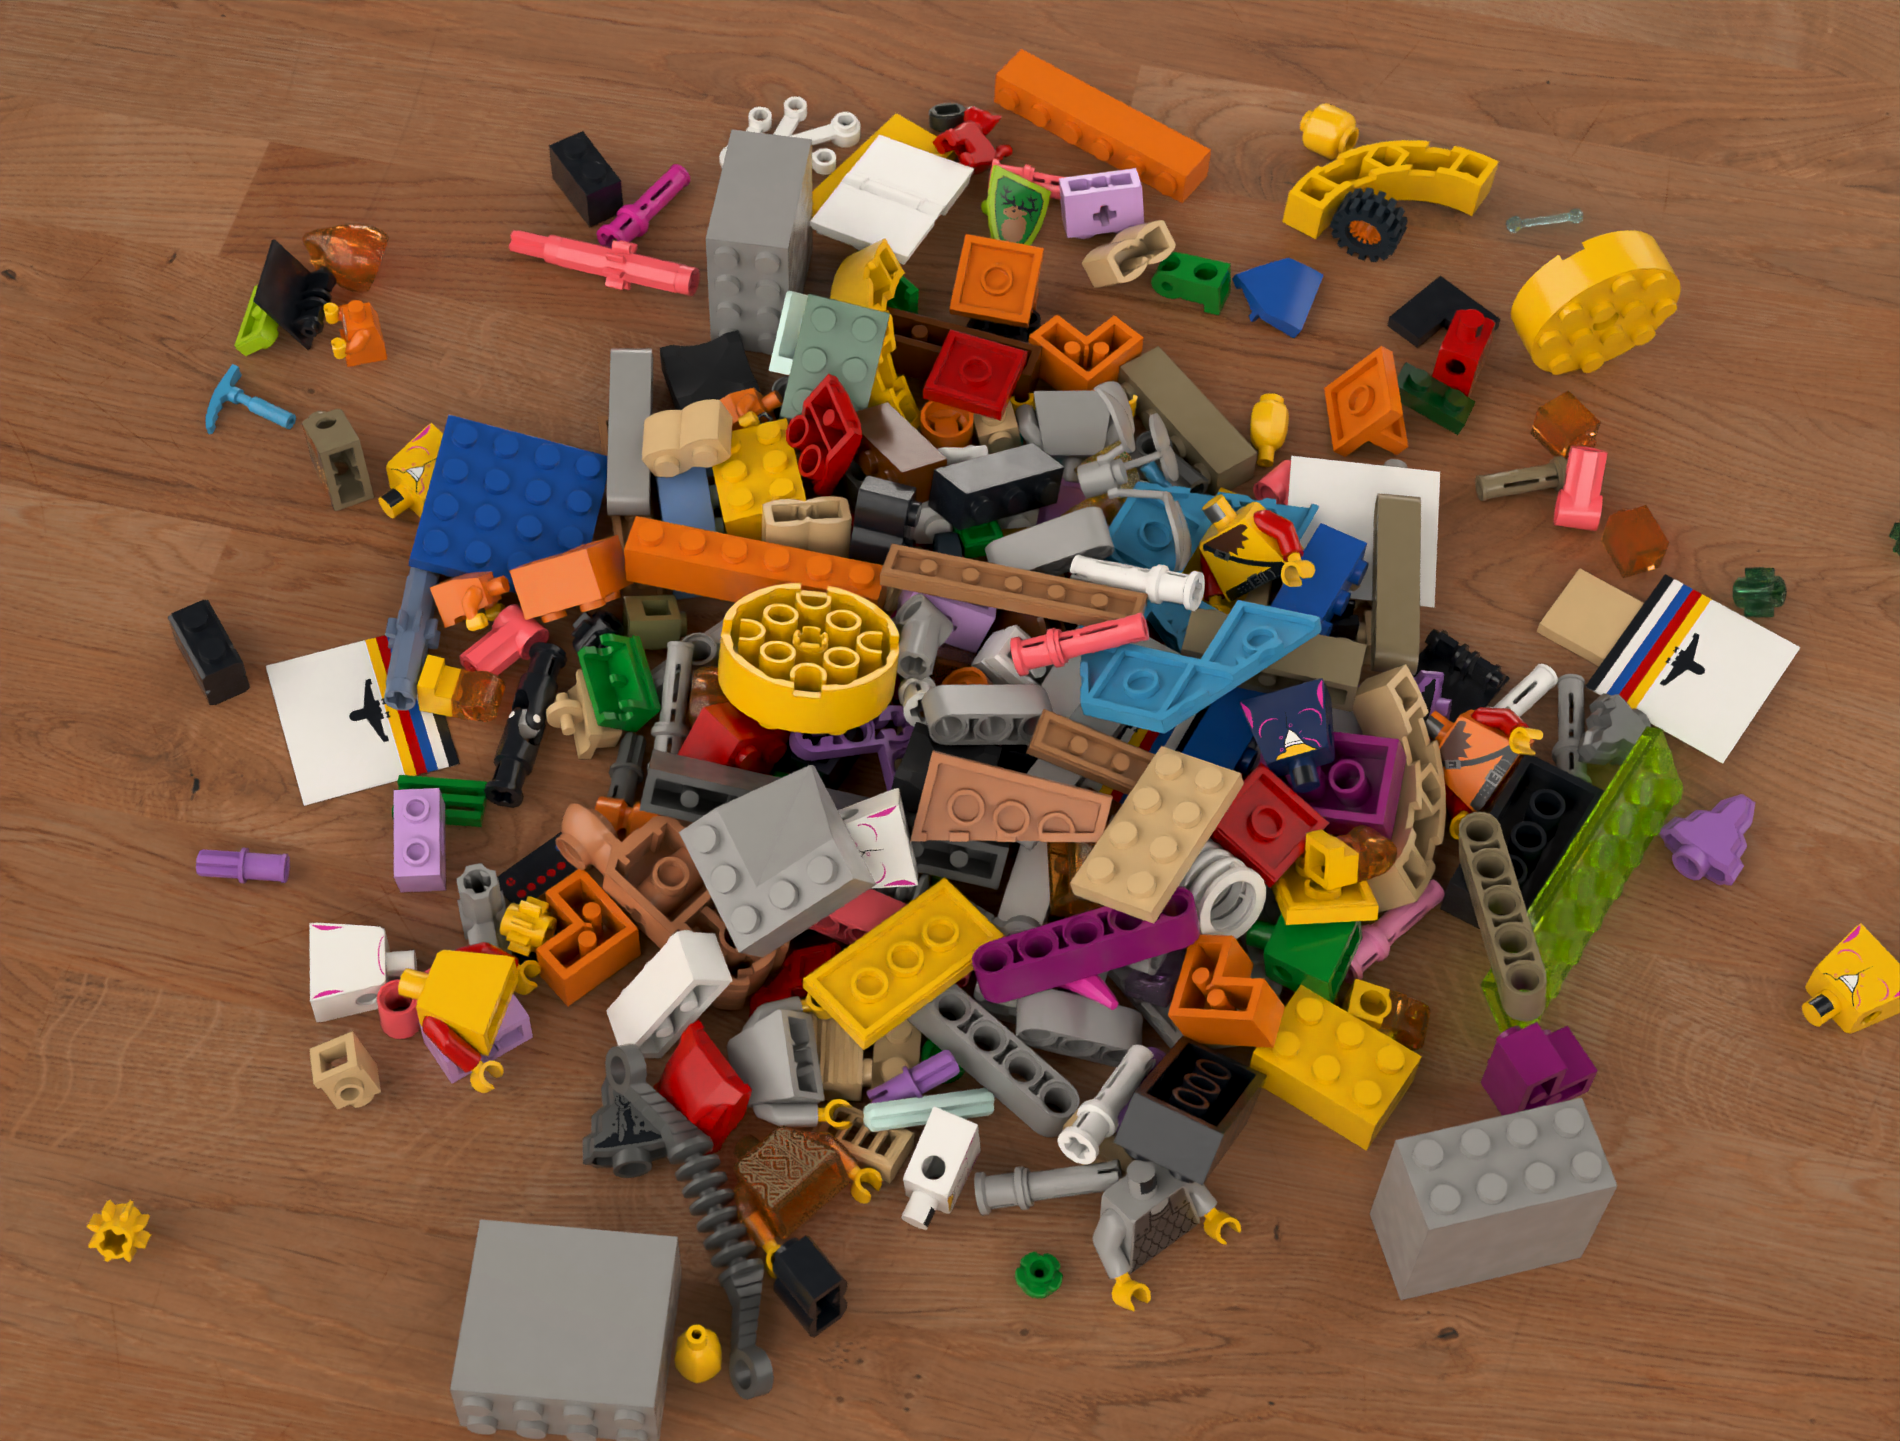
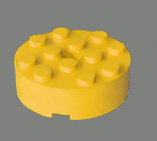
[1511,230,1681,375]
[718,583,900,735]

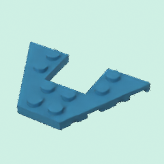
[1103,481,1320,654]
[1079,600,1322,734]

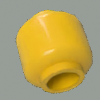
[1300,103,1359,160]

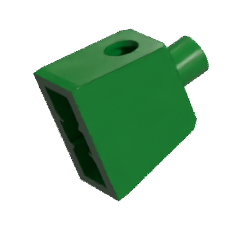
[1246,914,1362,1003]

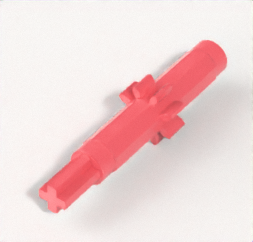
[509,230,700,296]

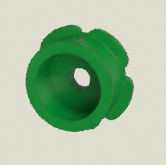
[1015,1252,1063,1299]

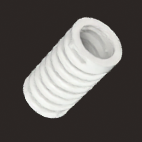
[1179,838,1266,939]

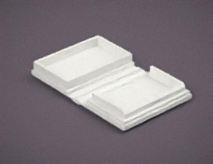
[809,135,974,265]

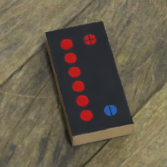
[497,831,592,906]

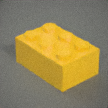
[712,418,807,541]
[1249,985,1422,1151]

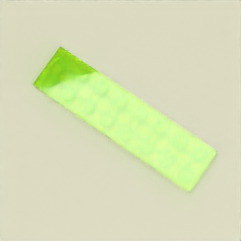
[1480,726,1683,1033]

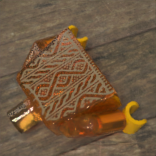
[733,1126,882,1279]

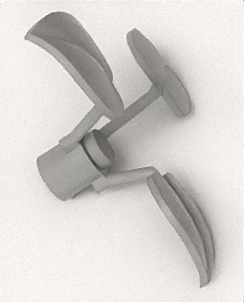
[1077,381,1192,572]

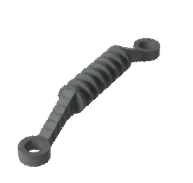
[605,1044,774,1400]

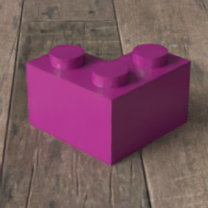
[1480,1022,1598,1116]

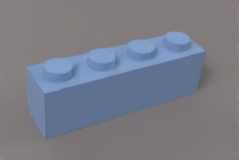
[654,467,724,600]

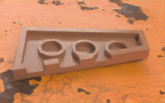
[910,750,1113,842]

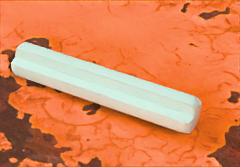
[863,1088,995,1132]

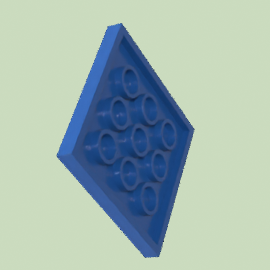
[408,415,608,608]

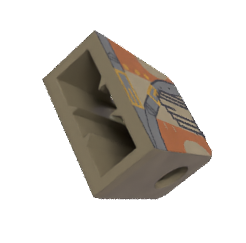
[302,409,374,511]

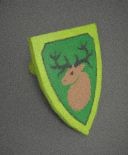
[981,165,1051,245]

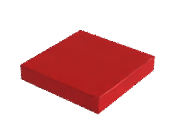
[923,329,1028,421]
[1212,762,1329,888]

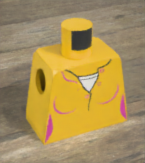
[378,423,443,519]
[1802,923,1900,1034]

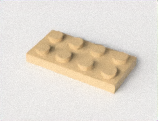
[1070,746,1244,924]

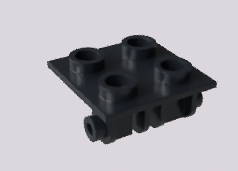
[253,239,337,350]
[1412,629,1510,723]

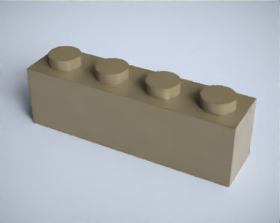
[1118,346,1258,496]
[1181,608,1367,712]

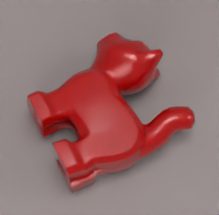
[933,106,1013,175]

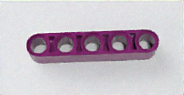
[972,886,1201,1003]

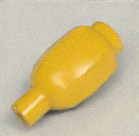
[1250,393,1289,467]
[674,1325,722,1384]

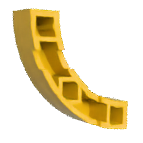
[1282,140,1499,239]
[830,238,921,429]

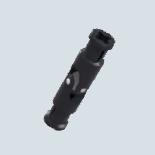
[484,642,567,808]

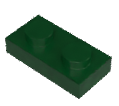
[1397,362,1476,435]

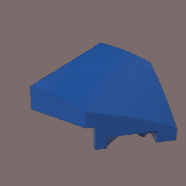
[1232,258,1324,339]

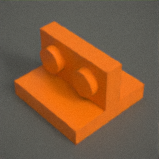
[949,234,1044,328]
[1324,346,1408,457]

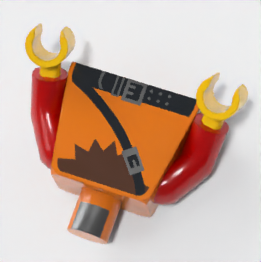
[1425,707,1543,840]

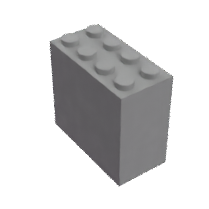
[706,129,813,355]
[1370,1098,1618,1300]
[450,1219,682,1441]

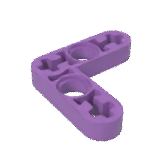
[789,705,914,791]

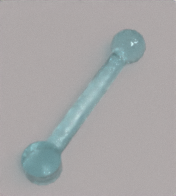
[1506,208,1583,232]

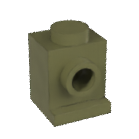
[622,595,687,650]

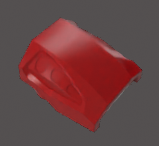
[786,374,862,496]
[653,1020,752,1156]

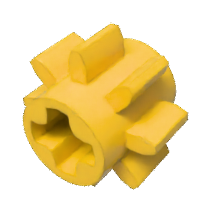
[500,896,557,957]
[87,1200,151,1262]

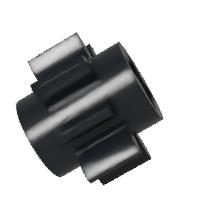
[571,610,624,652]

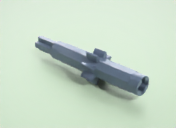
[384,566,441,710]

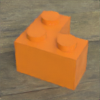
[1028,314,1144,391]
[510,535,633,623]
[536,869,641,1007]
[1168,934,1285,1048]

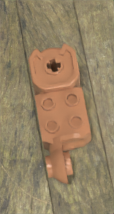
[556,803,789,1010]

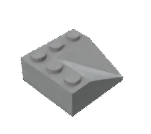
[679,765,876,957]

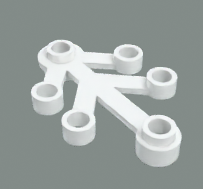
[719,96,860,175]

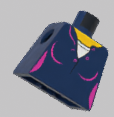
[1239,678,1335,793]

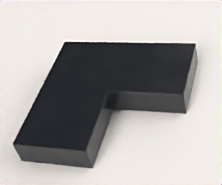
[1387,276,1501,348]

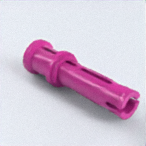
[596,164,691,248]

